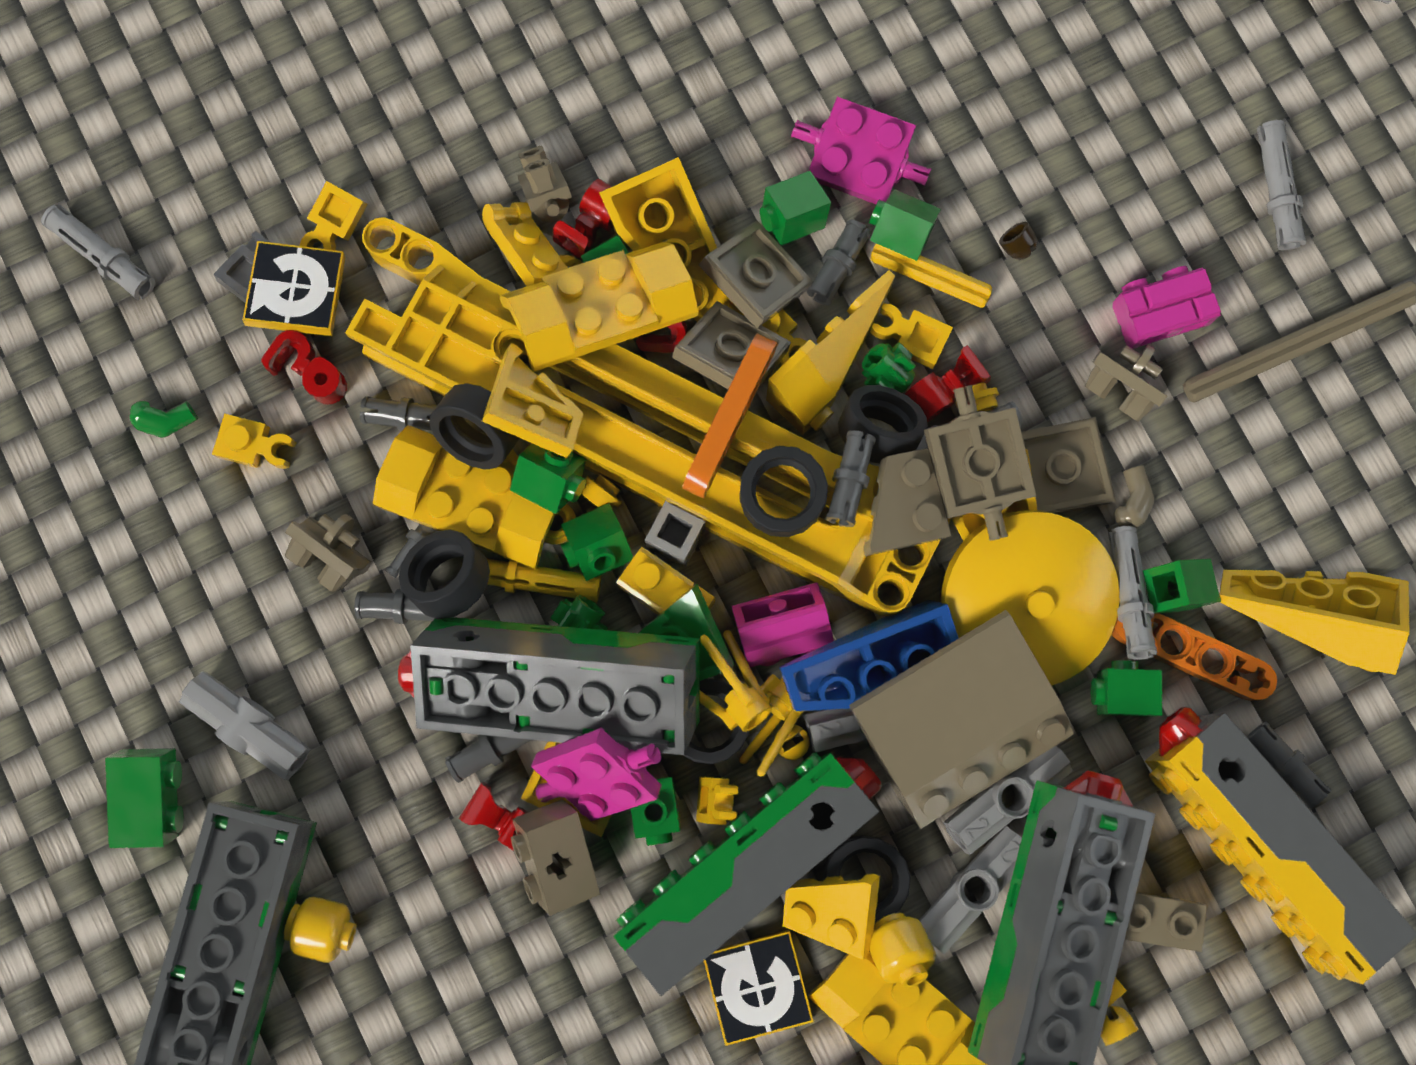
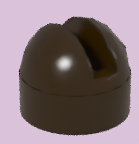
[999,222,1037,260]

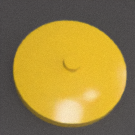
[941,510,1120,686]

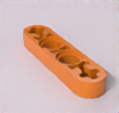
[682,333,778,499]
[1112,613,1277,701]

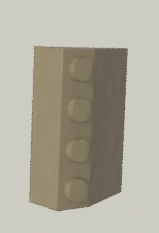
[849,610,1074,829]

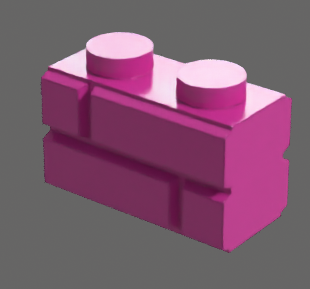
[1112,266,1221,349]
[732,582,834,668]

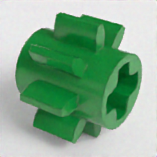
[861,342,916,393]
[550,595,608,630]

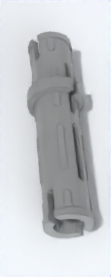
[1256,120,1307,250]
[41,204,155,300]
[1108,526,1157,660]

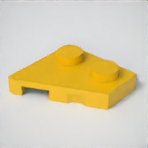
[482,343,584,458]
[783,874,880,960]

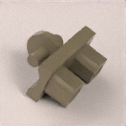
[517,146,572,223]
[1085,344,1167,422]
[285,514,372,592]

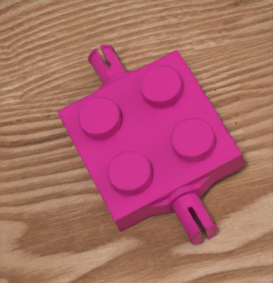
[791,97,931,204]
[531,728,662,821]

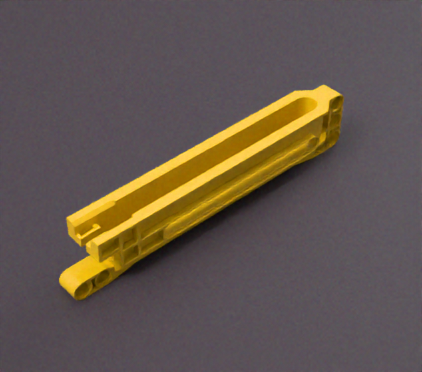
[345,217,951,617]

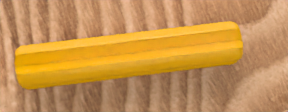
[870,243,993,308]

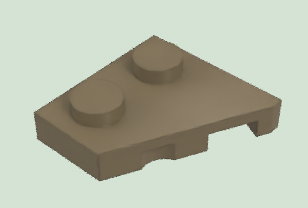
[864,448,951,556]

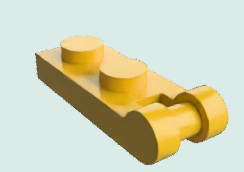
[482,202,568,286]

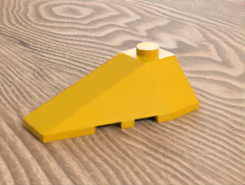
[599,157,744,322]
[766,270,895,435]
[1219,570,1410,675]

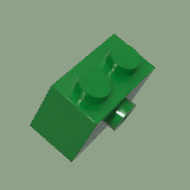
[105,748,184,848]

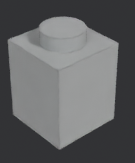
[645,501,706,567]

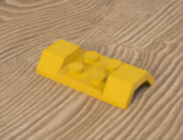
[500,242,698,372]
[373,425,555,570]
[808,953,986,1065]

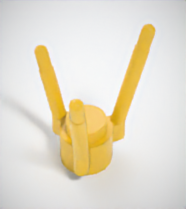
[700,630,772,732]
[725,674,804,777]

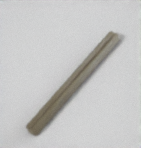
[1183,281,1416,403]

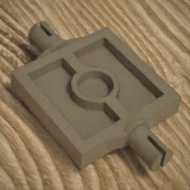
[924,385,1036,541]

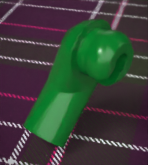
[130,401,198,438]

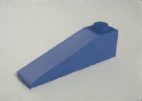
[779,600,959,711]

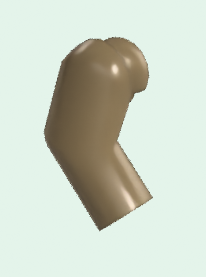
[1114,465,1154,528]

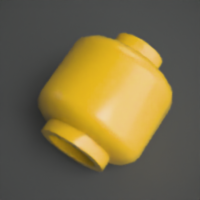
[284,896,357,963]
[870,913,936,987]

